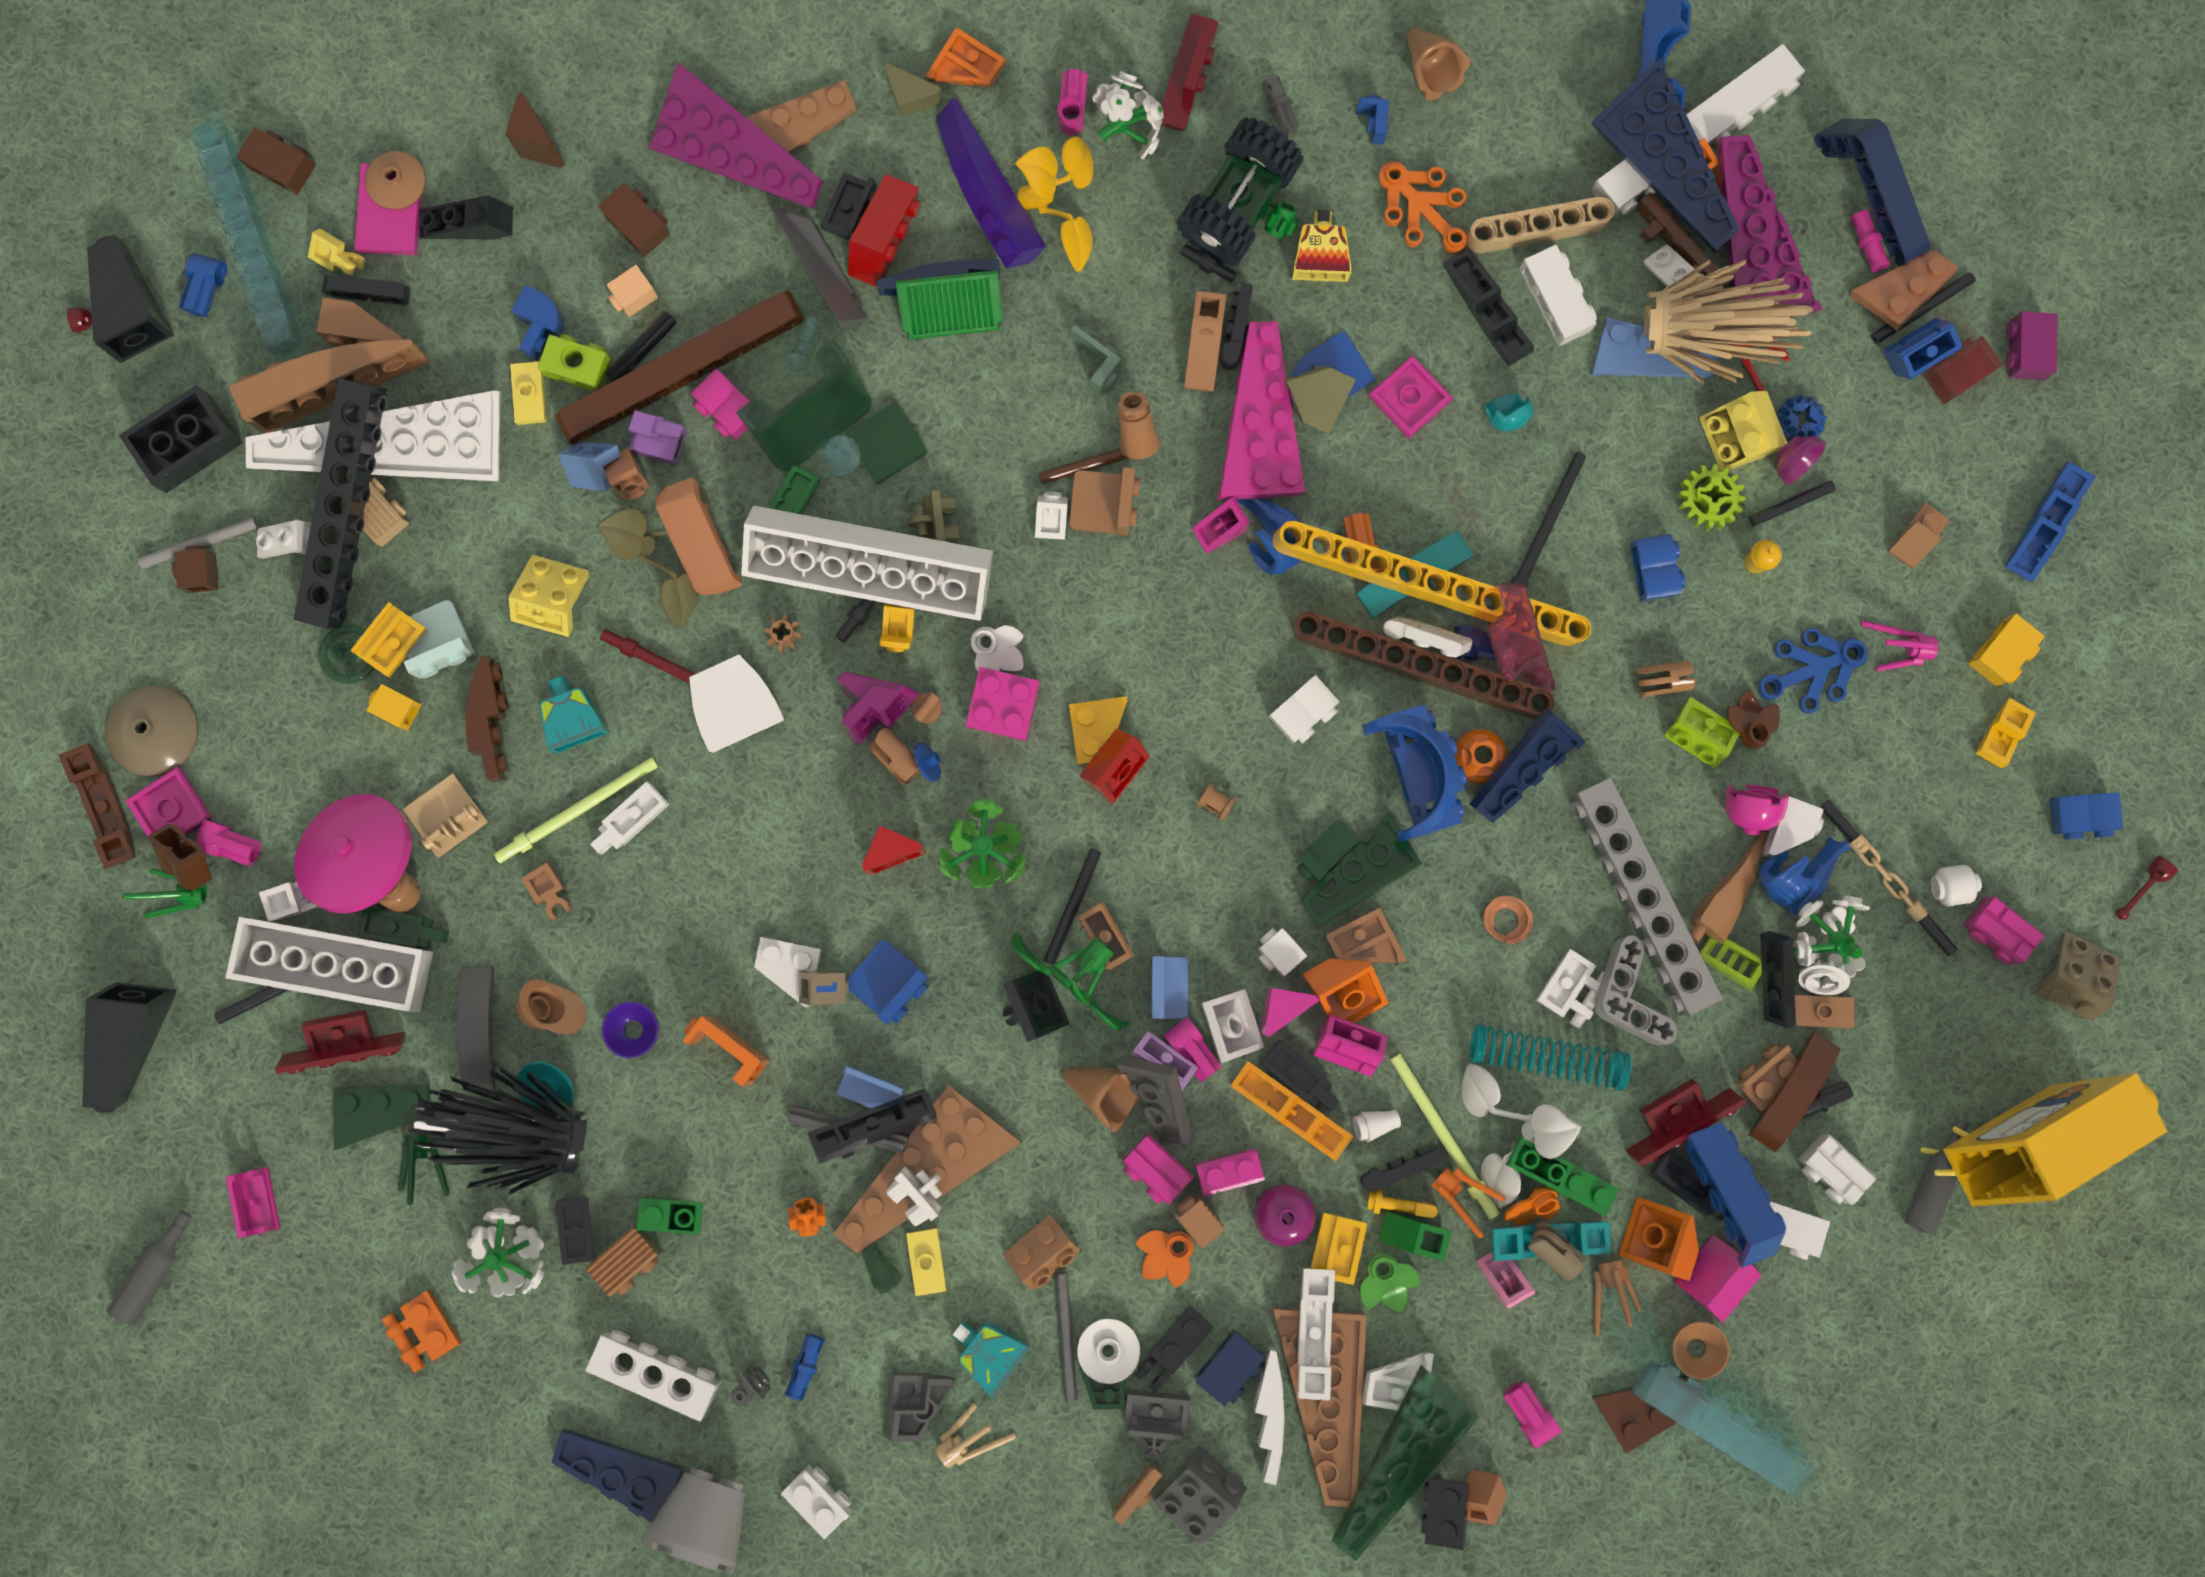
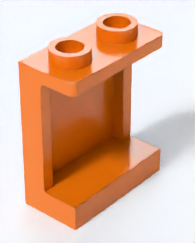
[683,1016,770,1087]

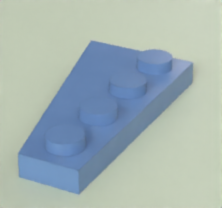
[1591,317,1720,378]

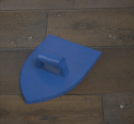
[1289,330,1376,405]

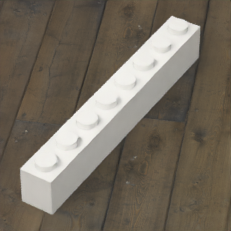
[1591,44,1805,218]

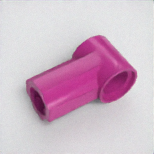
[1058,69,1088,136]
[195,819,261,866]
[1163,1017,1222,1082]
[1502,1380,1561,1450]

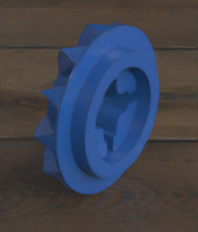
[1777,394,1827,440]

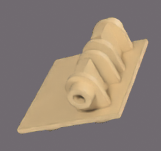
[403,773,488,858]

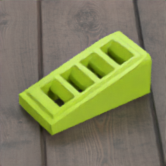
[1700,937,1762,992]

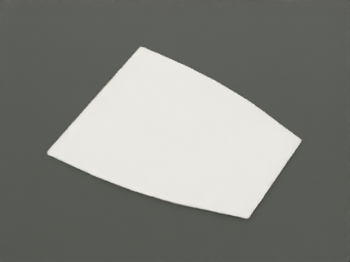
[689,655,784,753]

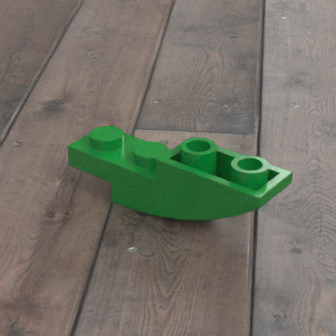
[1506,1137,1619,1217]

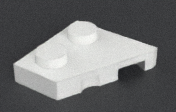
[754,937,822,1007]
[1362,1352,1434,1415]

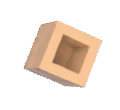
[606,265,658,317]

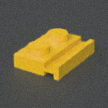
[350,602,427,678]
[1310,1212,1368,1285]

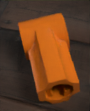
[1342,513,1381,572]

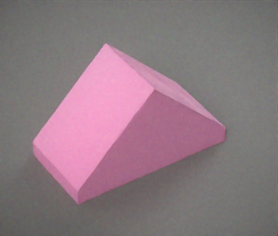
[1477,1252,1535,1309]

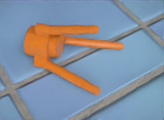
[1431,1167,1505,1238]

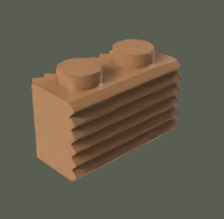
[1078,902,1134,970]
[1175,1194,1224,1249]
[585,1225,662,1297]

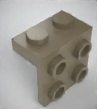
[2036,932,2120,1021]

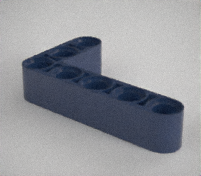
[1815,118,1930,266]

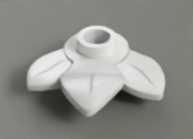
[971,625,1024,671]

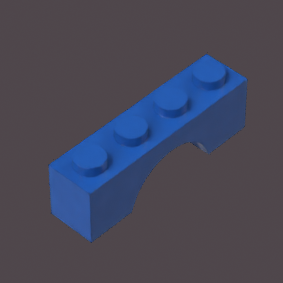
[1638,0,1691,111]

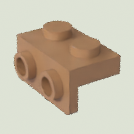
[1002,1214,1080,1290]

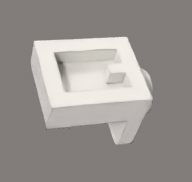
[1035,492,1068,540]

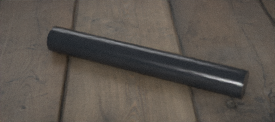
[1748,480,1836,527]

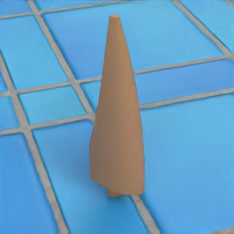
[1688,830,1767,943]

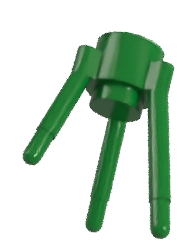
[122,868,207,918]

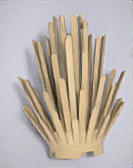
[1644,259,1813,384]

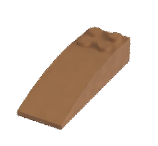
[229,339,430,434]

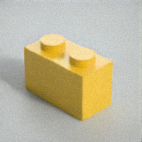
[1968,613,2045,687]

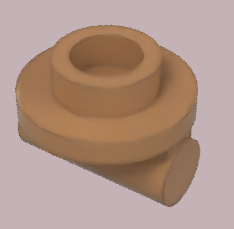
[911,692,942,724]

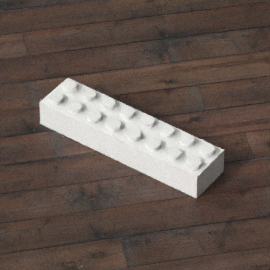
[741,505,993,621]

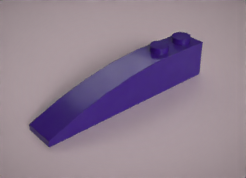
[936,98,1046,269]

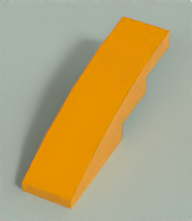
[1230,1061,1354,1162]

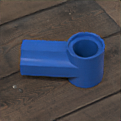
[179,253,227,317]

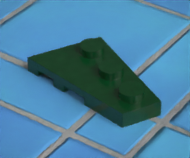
[334,1084,430,1151]

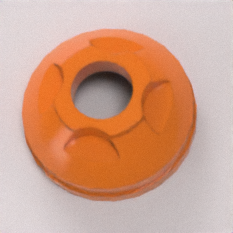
[1455,729,1508,784]

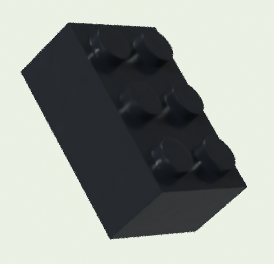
[119,385,242,493]

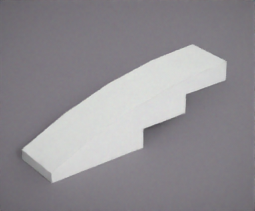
[1253,1346,1284,1485]

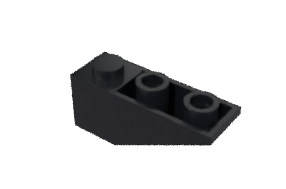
[419,195,513,240]

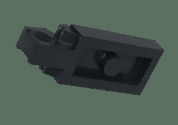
[1260,1039,1340,1111]
[1649,1150,1724,1221]

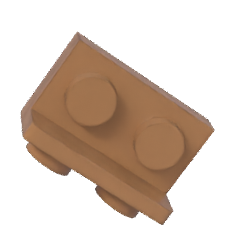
[1734,1043,1798,1112]

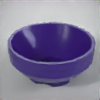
[602,1001,659,1058]

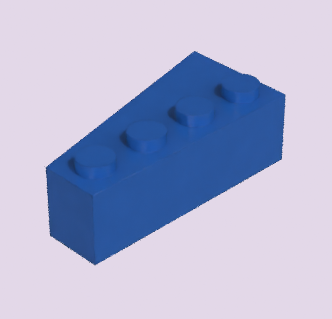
[1685,1122,1786,1268]

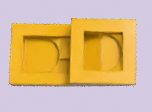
[1975,697,2036,769]

